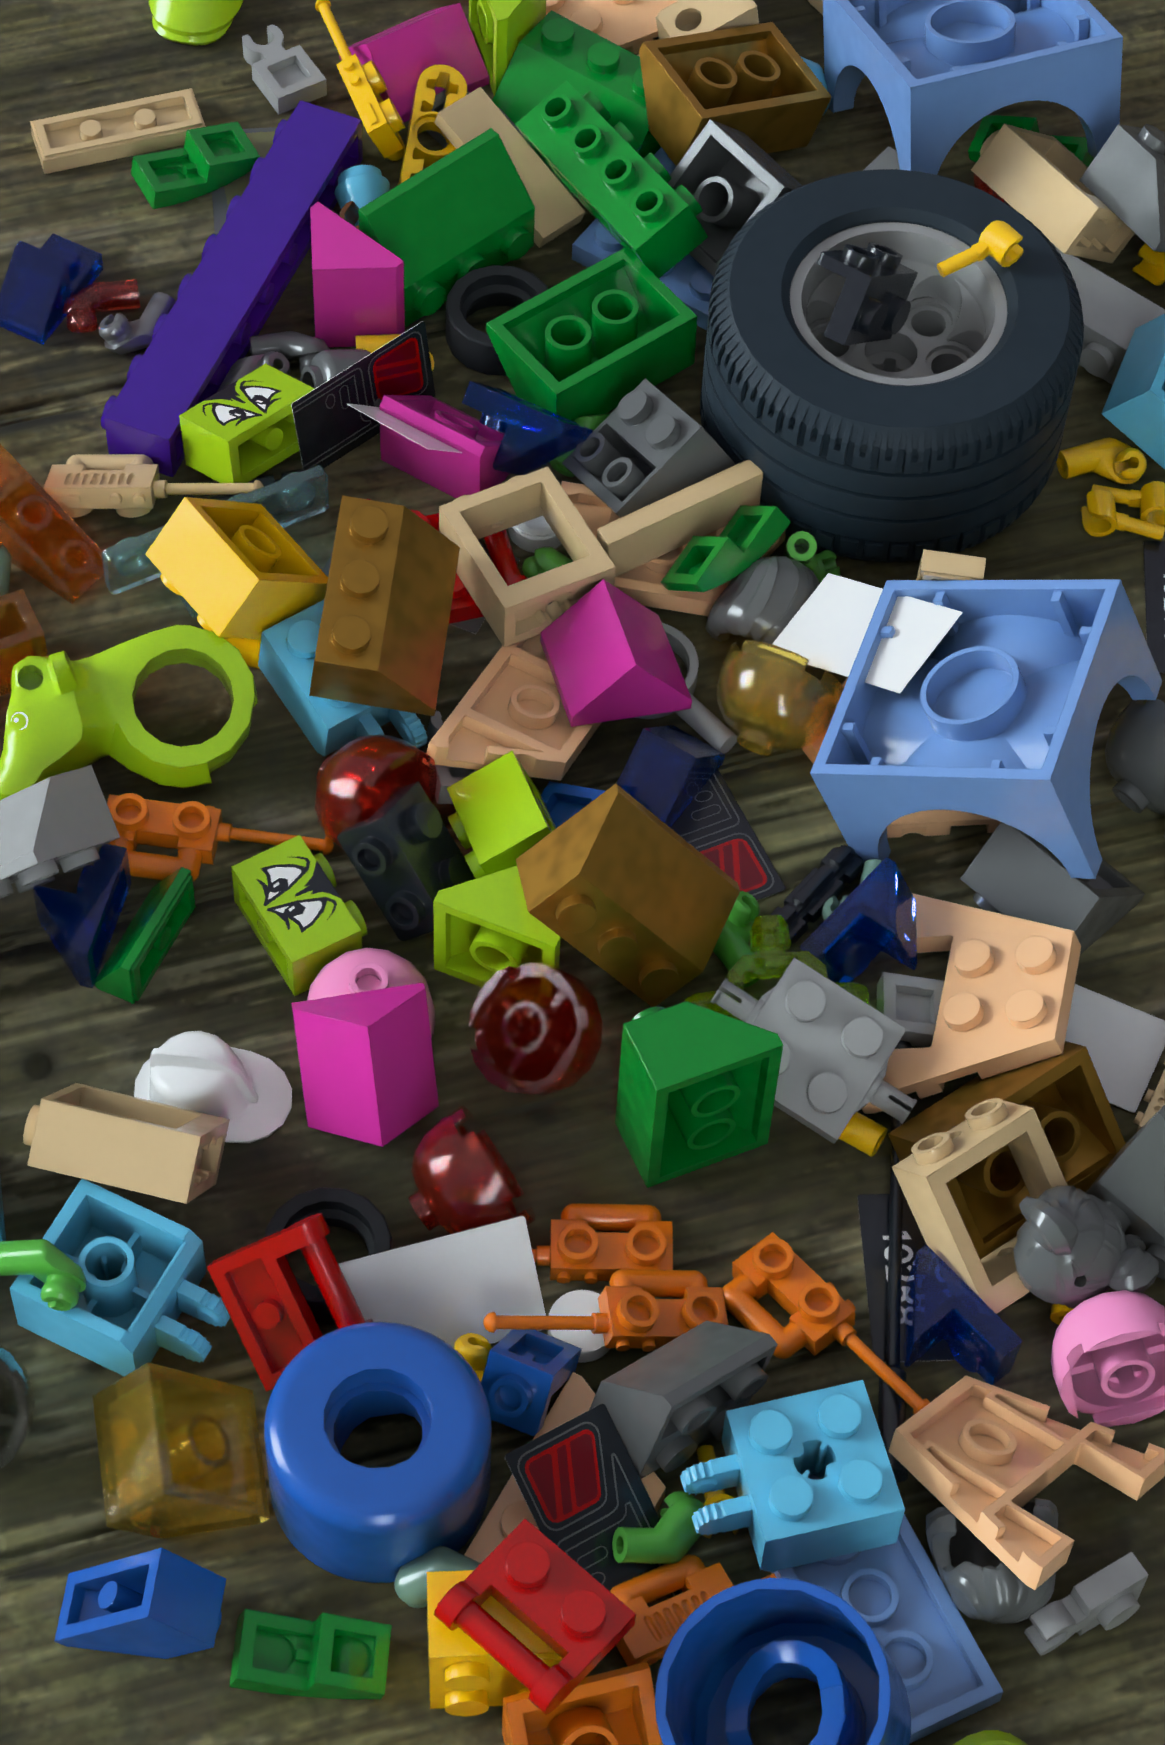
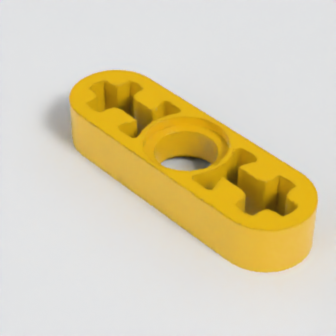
[398,64,467,185]

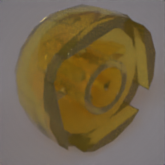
[717,640,844,756]

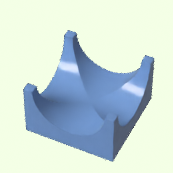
[823,0,1123,175]
[810,579,1162,879]

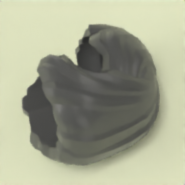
[705,556,820,670]
[926,1498,1059,1624]

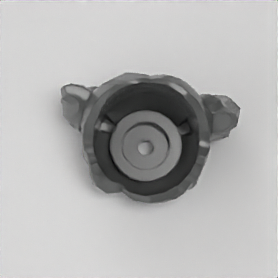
[1013,1186,1159,1308]

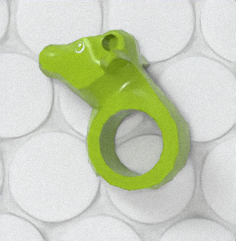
[0,625,258,800]

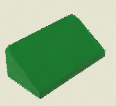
[94,867,196,1004]

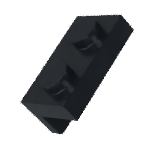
[817,242,918,346]
[337,781,476,941]

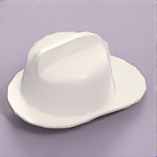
[134,1031,292,1143]

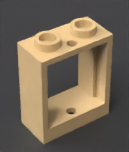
[971,124,1135,263]
[439,467,616,648]
[23,1083,230,1204]
[892,1098,1068,1319]

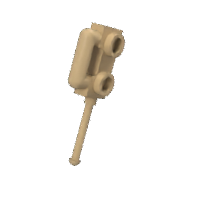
[43,454,264,518]

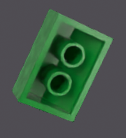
[492,10,661,158]
[358,128,535,327]
[486,247,697,441]
[615,1001,783,1188]

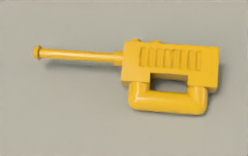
[315,0,405,161]

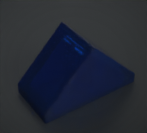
[616,725,725,827]

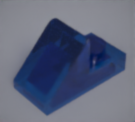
[0,233,103,345]
[462,381,593,475]
[33,844,132,988]
[799,857,917,989]
[904,1244,1023,1385]

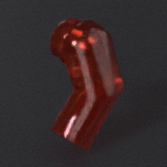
[63,279,140,333]

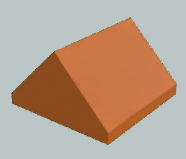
[502,1662,663,1745]

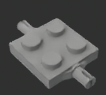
[711,957,917,1144]

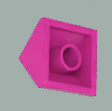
[339,3,489,122]
[310,202,405,347]
[379,395,529,498]
[540,579,692,727]
[291,982,439,1147]

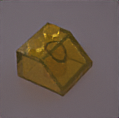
[93,1362,270,1539]

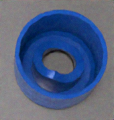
[264,1322,492,1583]
[655,1578,911,1745]

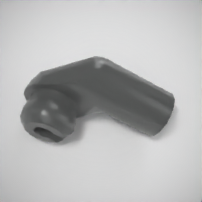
[249,331,330,373]

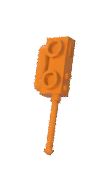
[532,1203,673,1284]
[483,1269,728,1352]
[610,1554,776,1666]

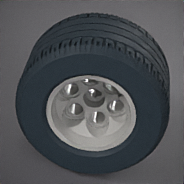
[700,169,1084,562]

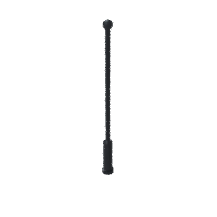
[878,1040,912,1483]

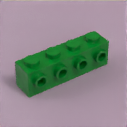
[515,80,708,278]

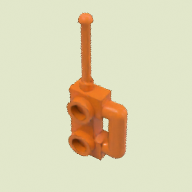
[100,793,334,882]
[722,1232,930,1414]

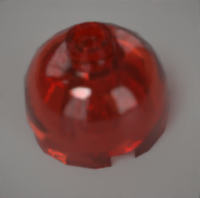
[315,735,438,850]
[469,962,603,1096]
[408,1106,535,1234]

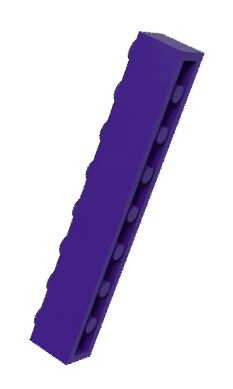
[101,100,363,477]

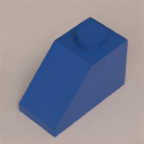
[54,1548,226,1659]

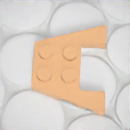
[862,892,1081,1114]
[888,1375,1165,1590]

